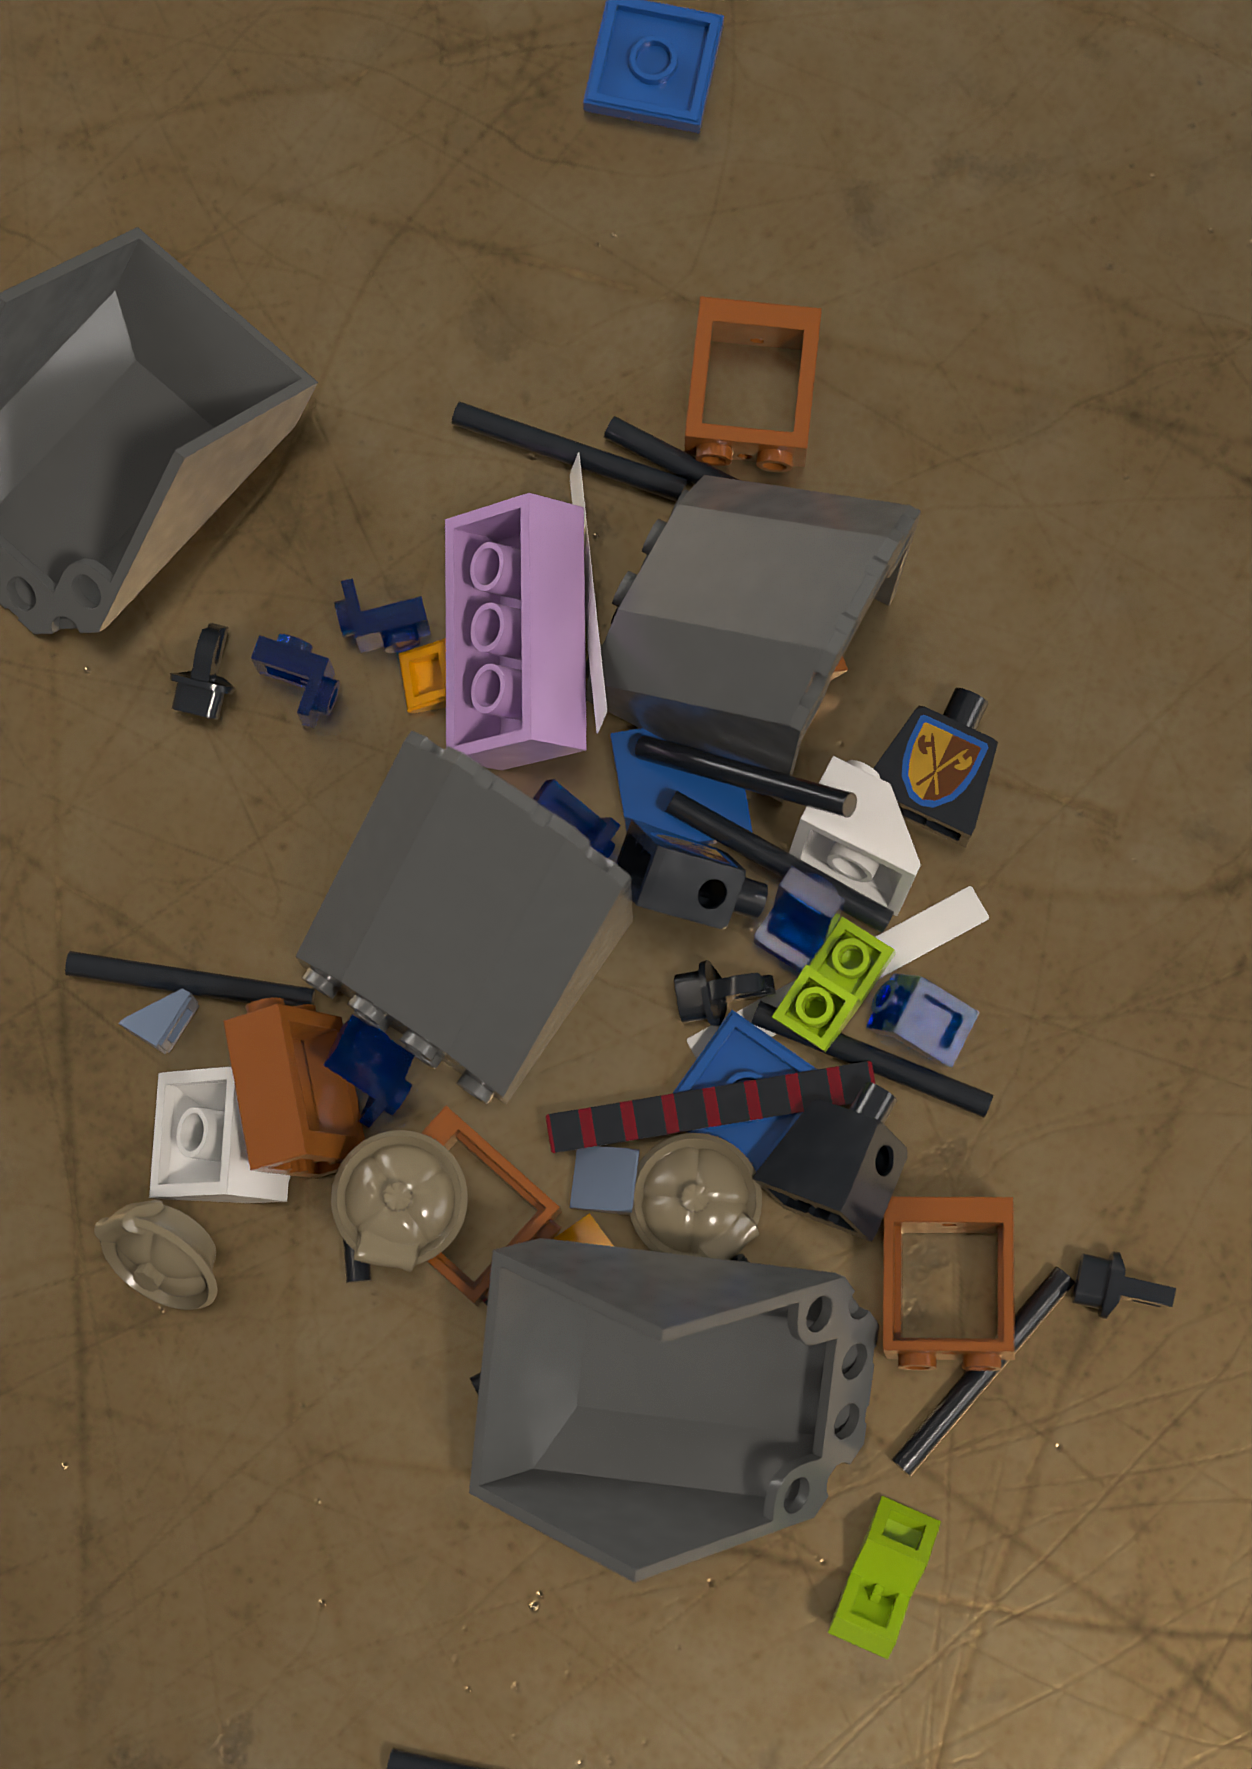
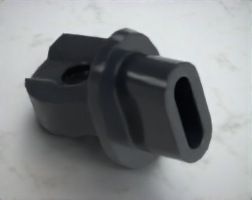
[170,623,235,719]
[674,960,776,1026]
[1072,1251,1176,1319]

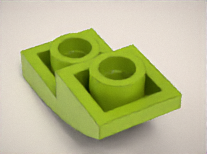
[772,916,896,1052]

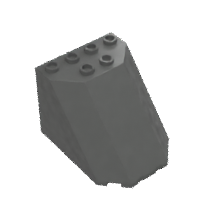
[0,227,318,634]
[586,475,921,802]
[296,731,633,1105]
[469,1238,879,1583]

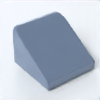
[118,988,199,1054]
[570,1146,640,1216]

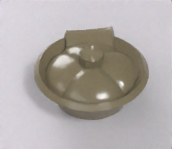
[331,1130,468,1272]
[629,1133,762,1260]
[94,1200,217,1310]

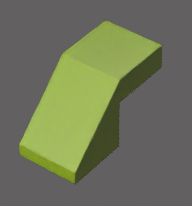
[828,1496,941,1659]

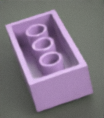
[445,493,587,770]

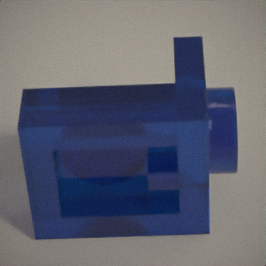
[866,973,980,1068]

